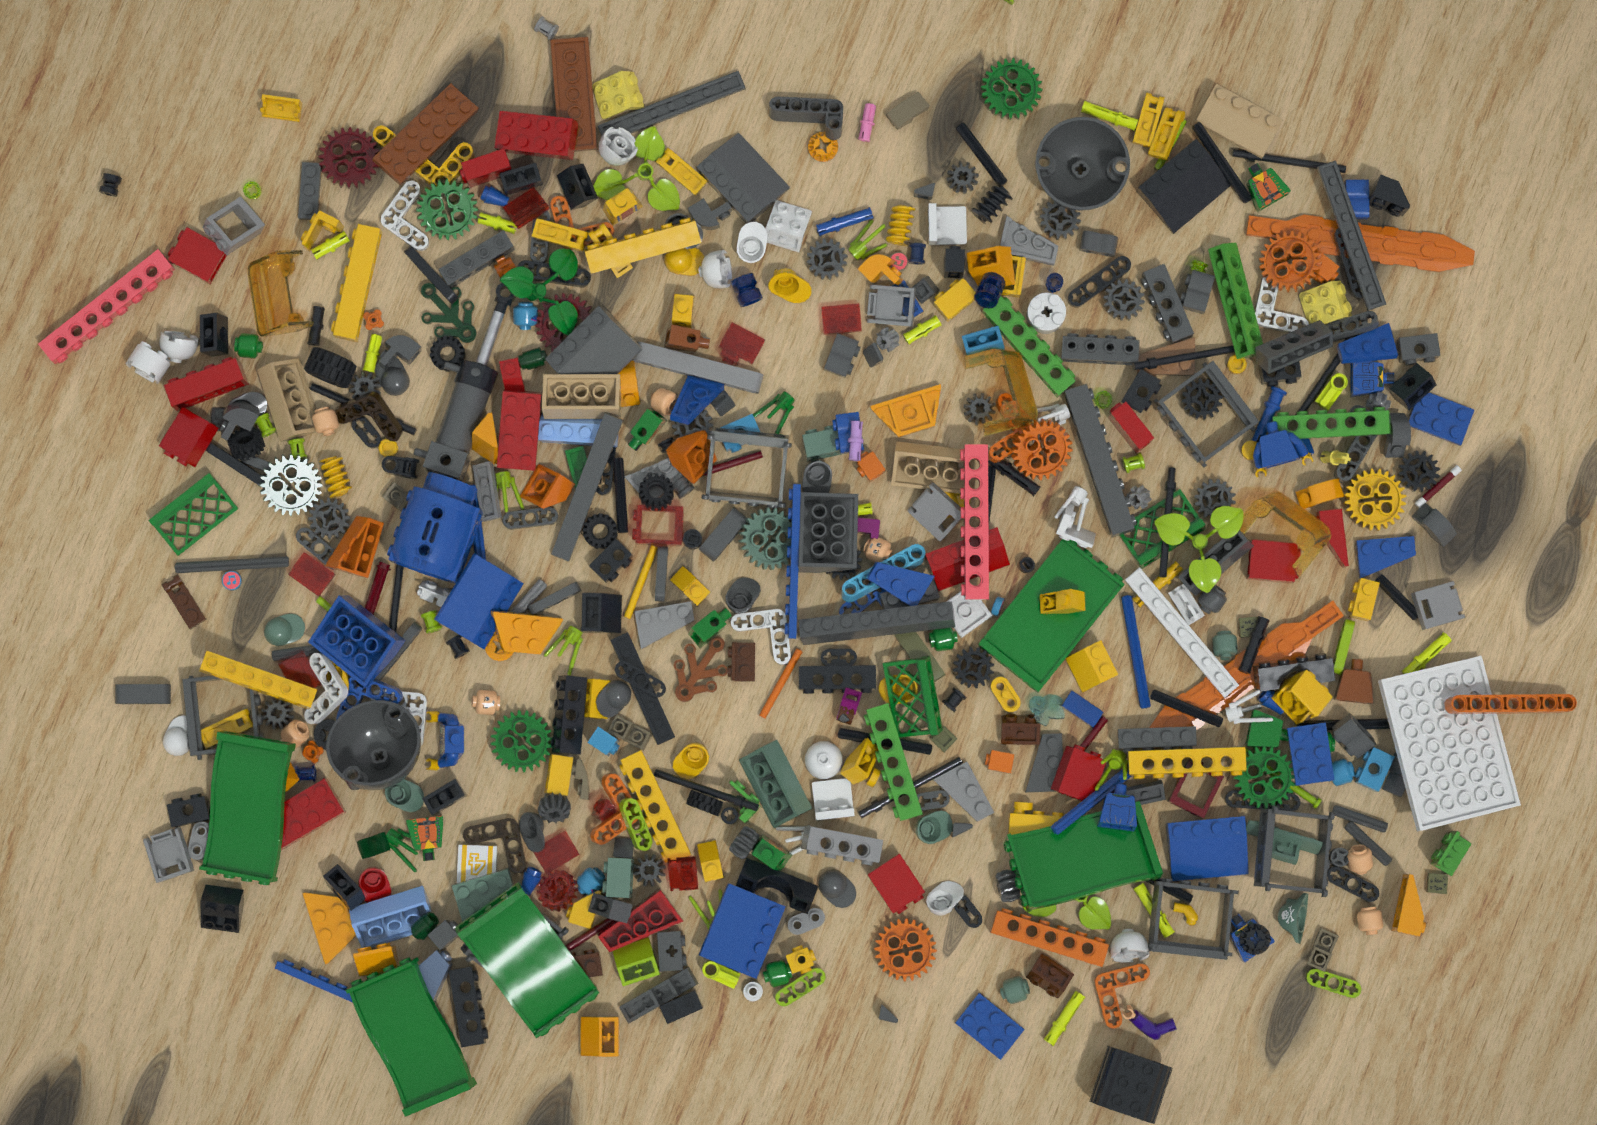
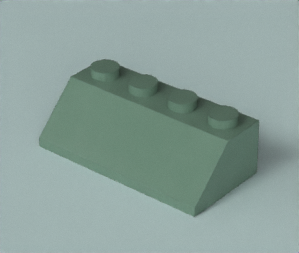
[739,740,812,828]

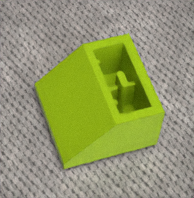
[613,937,661,986]

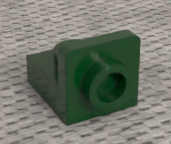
[357,832,391,859]

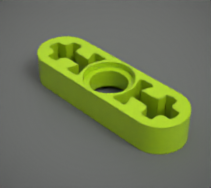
[1333,619,1355,675]
[619,798,653,851]
[775,968,826,1007]
[1306,969,1361,998]

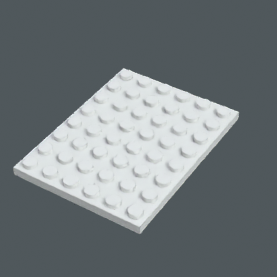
[1378,656,1521,832]

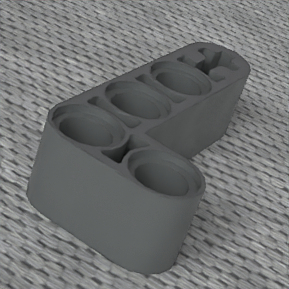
[769,96,843,140]
[1334,405,1378,483]

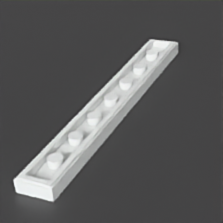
[1125,567,1239,698]

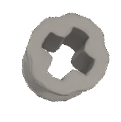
[534,16,559,40]

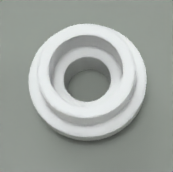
[743,982,763,1001]

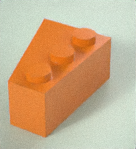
[325,516,384,578]

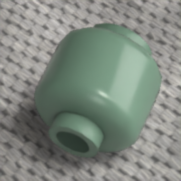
[1212,631,1238,660]
[1000,976,1030,1004]

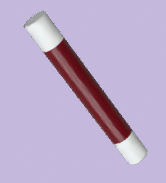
[1414,465,1462,508]

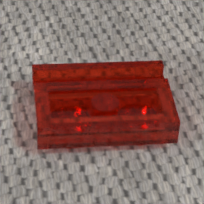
[502,187,550,229]
[821,303,862,335]
[719,322,766,365]
[288,552,336,597]
[278,650,321,688]
[533,830,580,874]
[668,856,698,891]

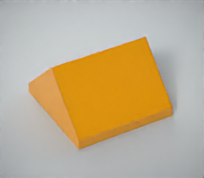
[472,413,498,464]

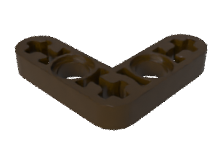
[335,391,403,442]
[463,818,526,873]

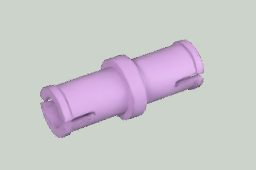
[848,421,864,461]

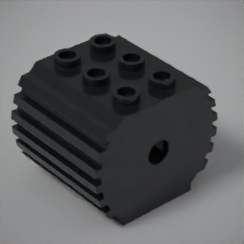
[1089,1046,1173,1124]

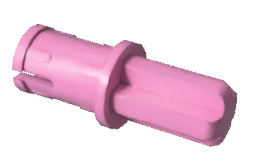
[858,103,876,142]

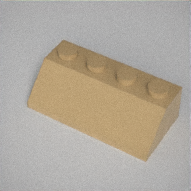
[1195,84,1283,159]
[257,358,316,442]
[542,374,621,419]
[891,441,972,494]

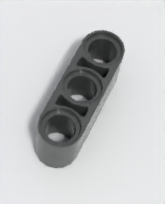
[699,507,747,562]
[115,684,171,704]

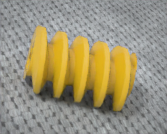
[886,205,916,246]
[319,456,352,498]

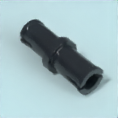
[307,306,325,346]

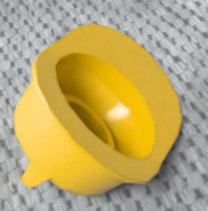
[768,268,811,303]

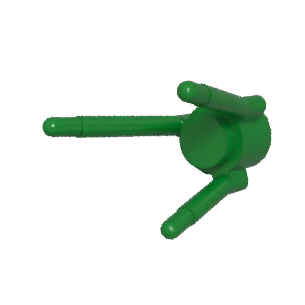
[753,391,795,434]
[386,828,418,872]

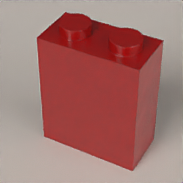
[459,148,512,188]
[168,227,227,285]
[1108,402,1154,454]
[159,407,219,467]
[1247,540,1301,583]
[1051,744,1106,801]
[868,853,925,915]

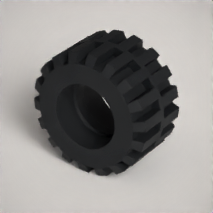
[304,347,357,388]

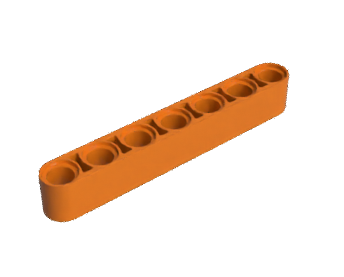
[1444,694,1577,714]

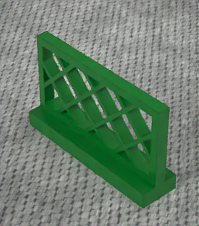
[148,473,239,556]
[1119,489,1206,569]
[883,656,943,738]

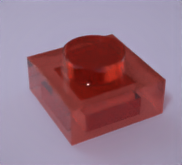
[720,348,741,366]

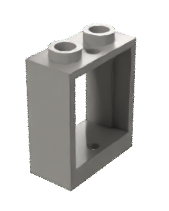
[202,197,265,256]

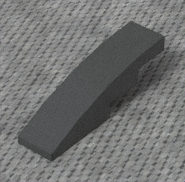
[619,967,699,1024]

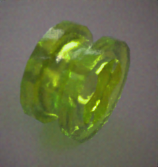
[243,181,262,199]
[1189,260,1208,273]
[1095,391,1112,409]

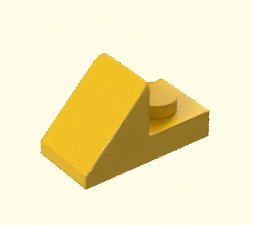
[670,566,711,606]

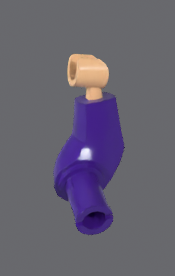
[1122,1005,1177,1040]

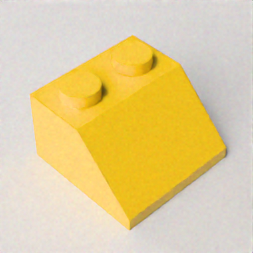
[1066,640,1118,693]

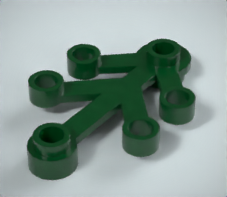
[421,283,477,343]

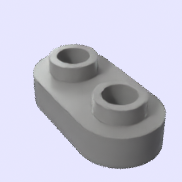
[188,822,209,860]
[788,908,825,935]

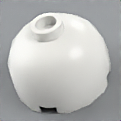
[599,127,638,166]
[699,250,732,289]
[159,331,199,363]
[805,741,843,779]
[1110,929,1150,963]

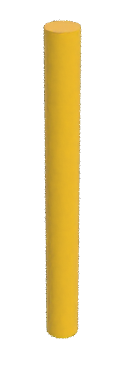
[624,545,658,619]

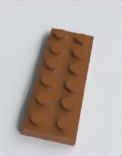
[550,37,598,152]
[372,83,479,186]

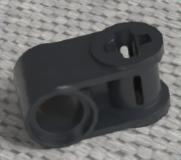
[382,456,420,479]

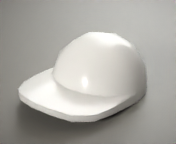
[737,222,768,263]
[163,715,189,756]
[926,881,964,916]

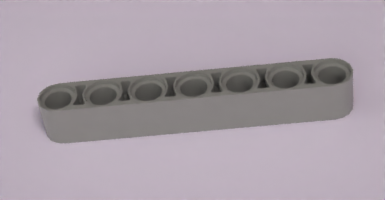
[632,341,764,394]

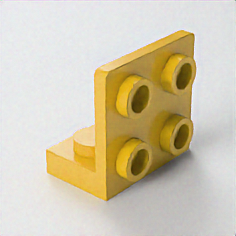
[301,210,344,251]

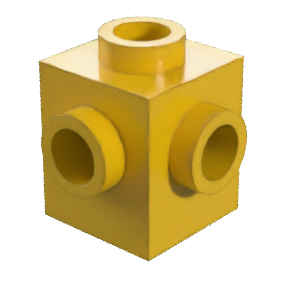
[786,945,816,974]

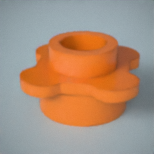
[363,309,384,330]
[302,740,324,763]

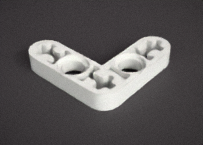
[381,181,429,251]
[1255,276,1309,333]
[731,609,791,665]
[304,653,348,724]
[371,690,427,746]

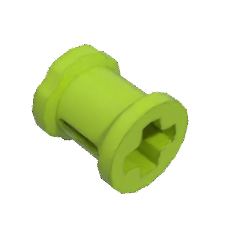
[255,413,276,438]
[288,438,308,460]
[1122,452,1145,474]
[421,610,443,634]

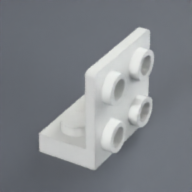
[766,200,812,252]
[928,203,967,245]
[1056,503,1096,548]
[812,778,855,821]

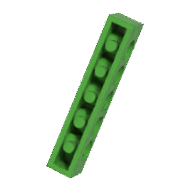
[1208,243,1263,359]
[982,295,1076,398]
[1273,407,1391,439]
[864,703,923,821]

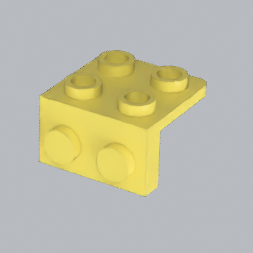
[592,71,644,119]
[1299,281,1352,324]

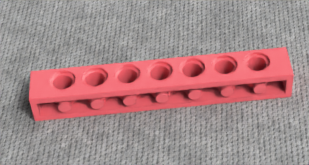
[38,249,175,364]
[960,444,989,600]

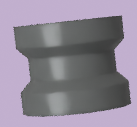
[673,476,695,499]
[1329,848,1349,867]

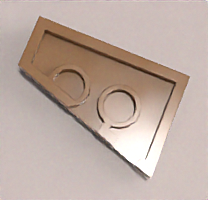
[1137,337,1195,376]

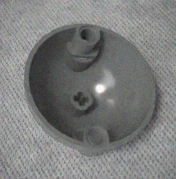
[1035,117,1130,211]
[326,700,421,790]

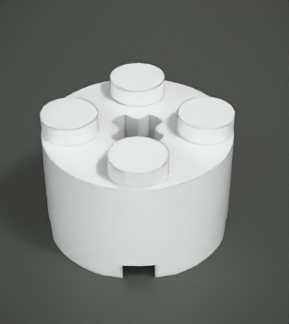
[1026,293,1066,334]
[125,341,171,384]

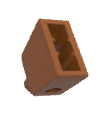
[664,325,710,352]
[1334,659,1373,704]

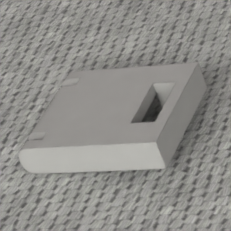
[867,285,916,327]
[907,482,962,542]
[1411,581,1465,630]
[143,827,194,883]

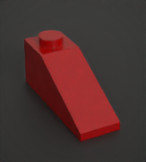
[499,358,526,391]
[1314,509,1349,568]

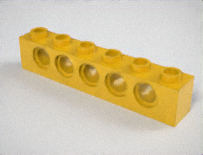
[199,651,317,710]
[1128,747,1246,779]
[619,750,692,865]

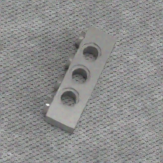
[801,826,883,866]

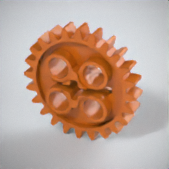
[1259,231,1322,293]
[1010,418,1073,480]
[874,918,937,981]

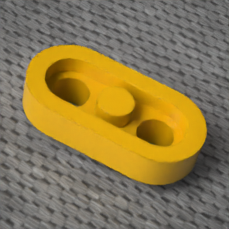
[991,677,1021,712]

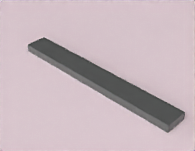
[598,71,746,136]
[1317,161,1386,311]
[551,413,623,561]

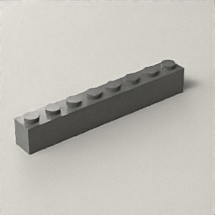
[1064,384,1137,538]
[799,601,956,645]

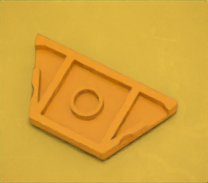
[870,384,941,438]
[491,610,563,655]
[302,893,356,964]

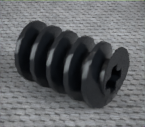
[971,183,1013,224]

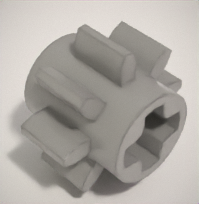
[876,327,899,352]
[1366,392,1391,411]
[1127,485,1152,509]

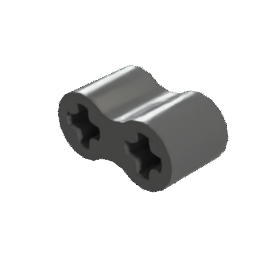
[1080,231,1118,257]

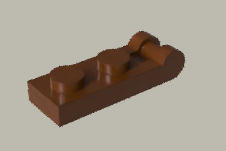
[161,574,207,630]

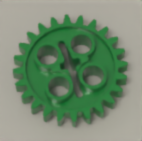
[981,58,1043,120]
[416,178,478,240]
[490,710,552,773]
[1233,746,1295,809]

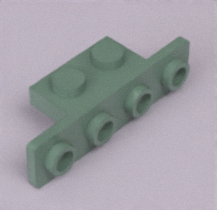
[1246,820,1323,865]

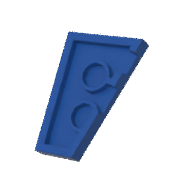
[1337,323,1398,364]
[670,375,724,425]
[1356,536,1416,579]
[866,562,935,606]

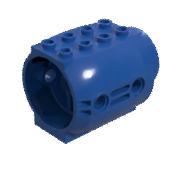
[387,472,483,584]

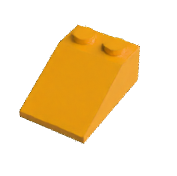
[1391,874,1426,937]

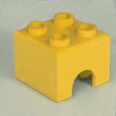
[1271,670,1333,725]

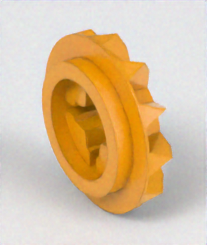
[808,131,838,162]
[485,631,514,661]

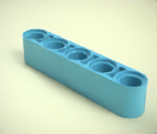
[841,544,925,602]

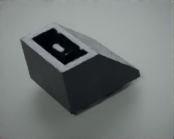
[1369,175,1410,217]
[581,593,622,634]
[200,884,244,933]

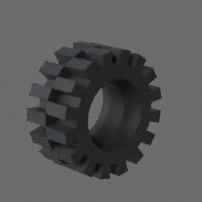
[430,336,465,372]
[228,427,265,461]
[639,473,674,511]
[583,513,618,549]
[686,790,723,816]

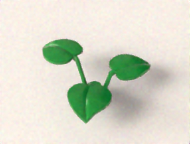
[500,249,578,336]

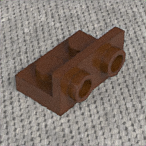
[728,642,755,682]
[1001,714,1041,745]
[571,949,603,977]
[1026,953,1074,998]

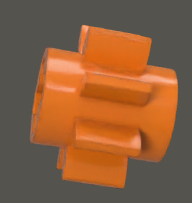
[494,255,516,278]

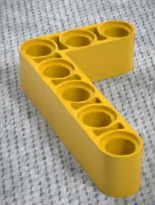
[373,125,475,186]

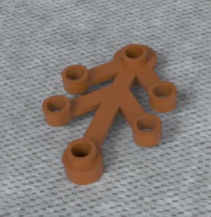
[674,637,728,702]

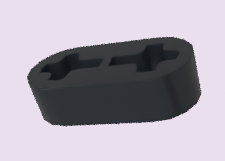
[352,417,382,449]
[821,649,857,666]
[954,896,982,928]

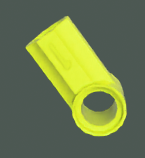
[1314,373,1348,411]
[702,960,741,989]

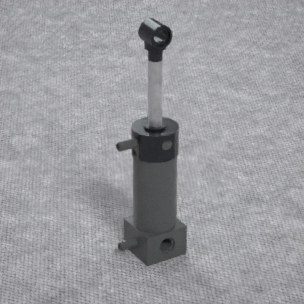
[414,283,516,482]

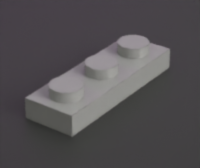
[472,461,502,522]

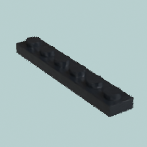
[611,632,675,745]

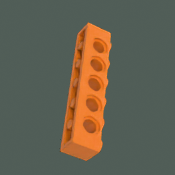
[990,908,1109,967]

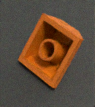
[666,430,717,484]
[520,464,575,509]

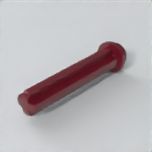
[365,561,391,615]

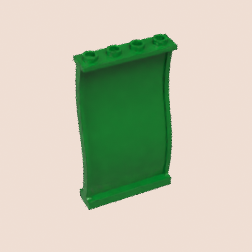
[978,539,1125,693]
[199,731,296,885]
[1003,801,1163,912]
[455,882,600,1039]
[345,957,477,1117]

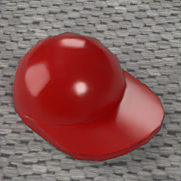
[359,867,391,903]

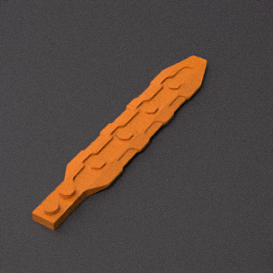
[1246,214,1475,272]
[1149,601,1344,730]

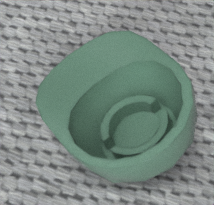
[264,614,305,646]
[384,779,424,812]
[915,810,953,844]

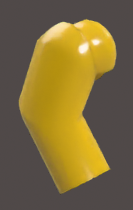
[1173,902,1198,926]

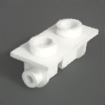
[417,580,451,607]
[1168,584,1205,625]

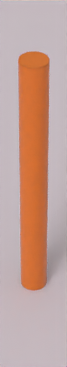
[759,648,803,719]

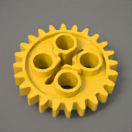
[1343,468,1407,531]

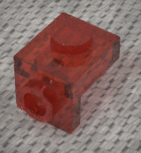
[591,798,617,827]

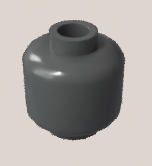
[1198,585,1227,614]

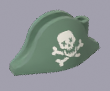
[1278,893,1309,944]

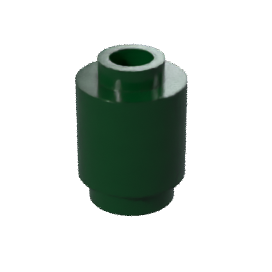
[518,347,547,370]
[411,912,439,940]

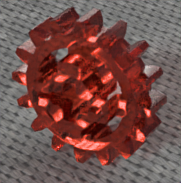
[537,869,578,912]

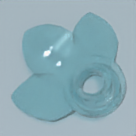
[1029,694,1065,726]

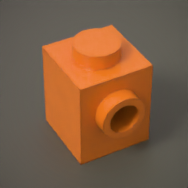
[1314,253,1340,284]
[856,451,886,482]
[985,750,1014,774]

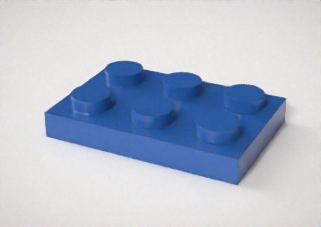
[1409,393,1474,446]
[1287,723,1335,786]
[955,993,1025,1060]

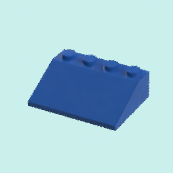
[434,553,524,649]
[308,595,406,688]
[1166,816,1249,881]
[699,883,786,979]

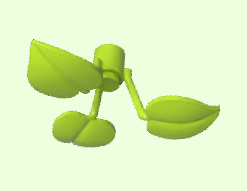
[593,126,680,211]
[1154,506,1244,593]
[1023,896,1111,929]

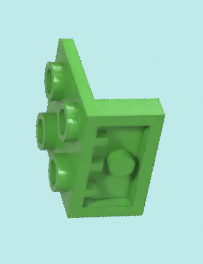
[729,780,761,824]
[1431,831,1472,876]

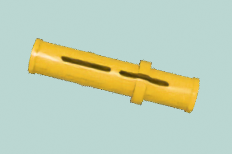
[1132,561,1183,608]

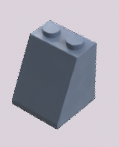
[419,950,453,1003]

